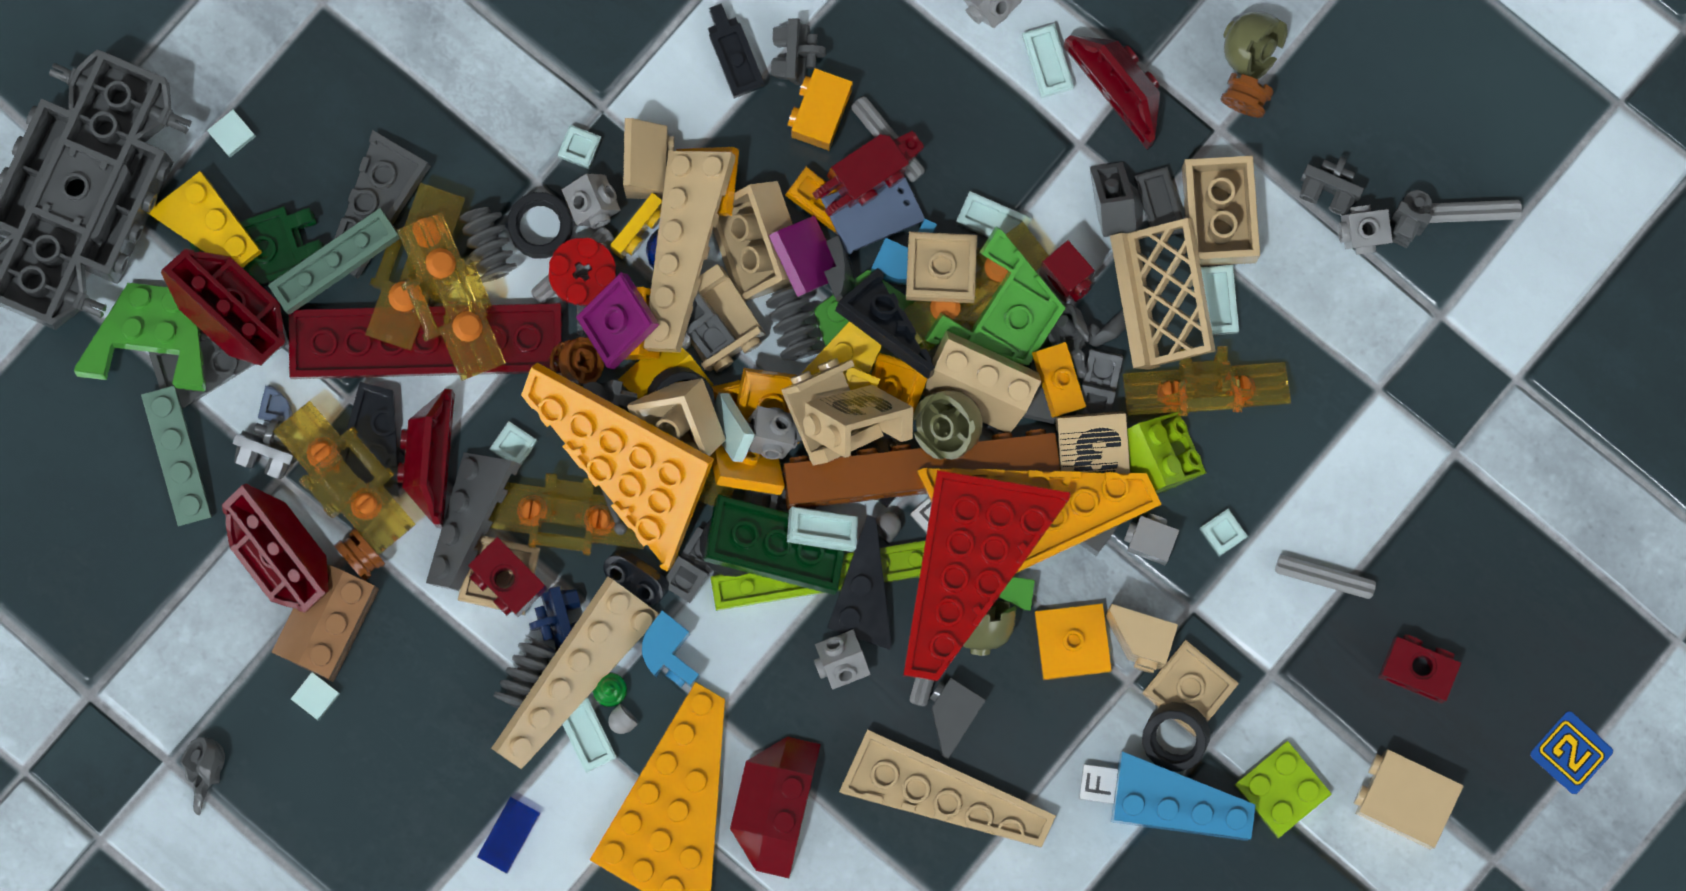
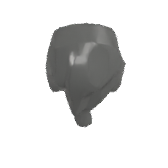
[1048,303,1089,378]
[180,737,225,815]

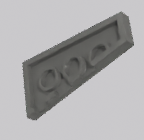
[334,130,431,279]
[149,320,289,409]
[426,452,521,591]

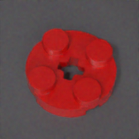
[549,238,616,306]

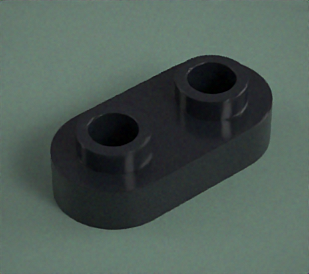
[603,550,668,605]

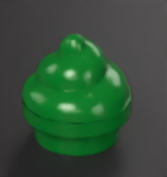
[593,672,627,707]

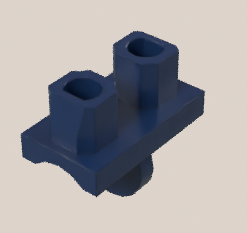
[529,586,580,651]

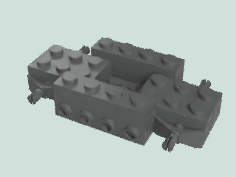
[0,49,192,330]

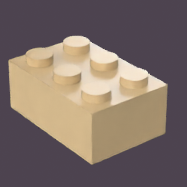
[1182,156,1260,267]

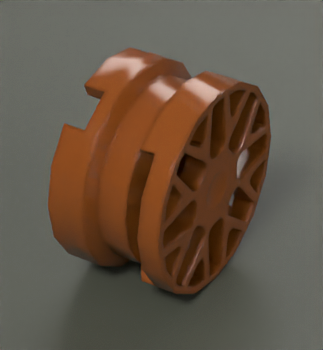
[1220,73,1274,118]
[550,337,604,386]
[334,528,385,581]

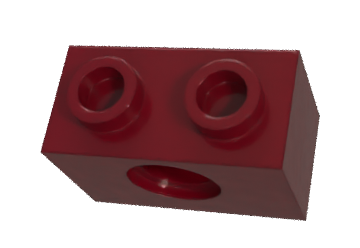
[1039,240,1095,303]
[468,537,547,617]
[1378,634,1461,704]

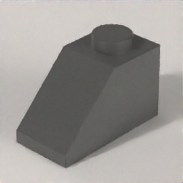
[1090,162,1137,237]
[930,678,985,760]

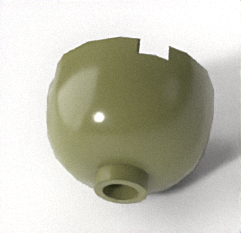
[1223,11,1287,79]
[913,390,983,460]
[963,600,1016,656]

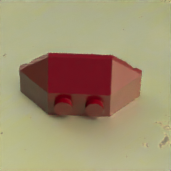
[1063,35,1160,150]
[161,249,285,366]
[397,389,455,529]
[222,484,329,613]
[730,737,821,879]

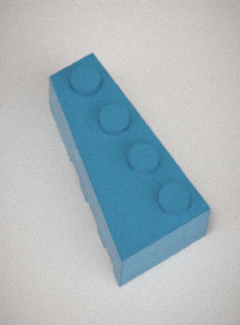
[1111,751,1255,841]

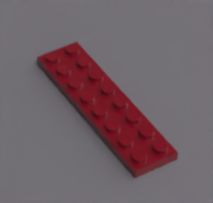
[289,303,562,379]

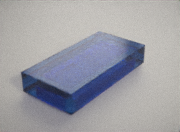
[477,797,541,874]

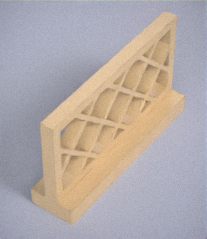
[1110,218,1216,370]

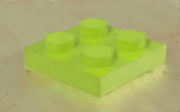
[1234,741,1332,838]

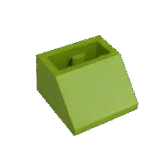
[1127,411,1206,494]

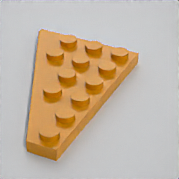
[521,363,714,571]
[917,468,1162,573]
[590,682,725,891]

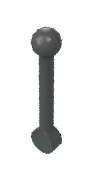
[601,488,627,535]

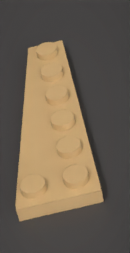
[644,151,736,352]
[491,577,659,769]
[839,730,1056,848]

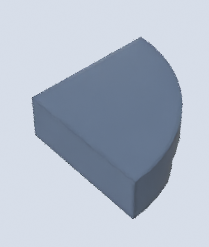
[258,385,293,427]

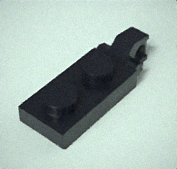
[708,3,765,99]

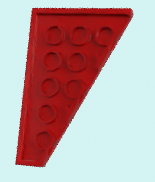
[903,470,1070,681]

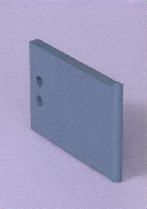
[821,178,925,254]

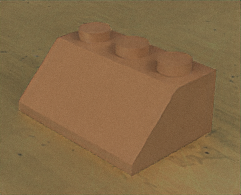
[272,564,379,682]

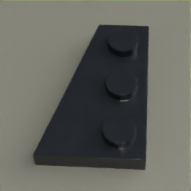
[333,382,400,498]

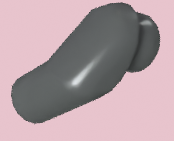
[1088,310,1126,347]

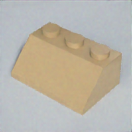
[713,181,792,302]
[922,330,1041,433]

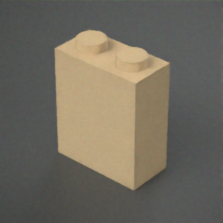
[1354,750,1463,850]

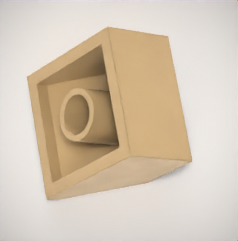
[623,118,674,199]
[627,378,726,456]
[1105,604,1178,673]

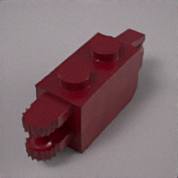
[812,131,924,217]

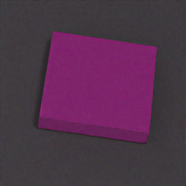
[769,216,836,297]
[576,272,659,369]

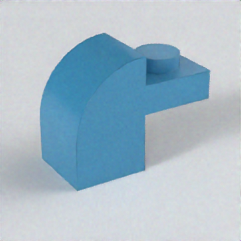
[871,219,937,285]
[642,611,700,688]

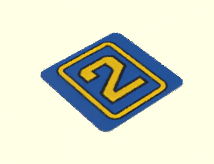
[1530,711,1613,794]

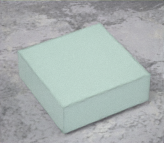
[207,109,256,158]
[557,125,602,169]
[490,421,538,465]
[1200,509,1248,556]
[291,672,340,721]

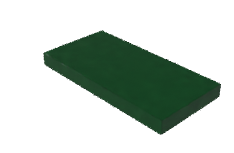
[703,494,845,595]

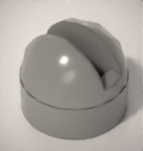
[876,512,901,542]
[608,704,639,734]

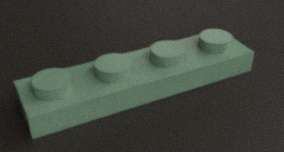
[268,208,401,315]
[141,386,212,526]

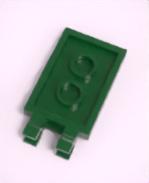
[189,206,324,287]

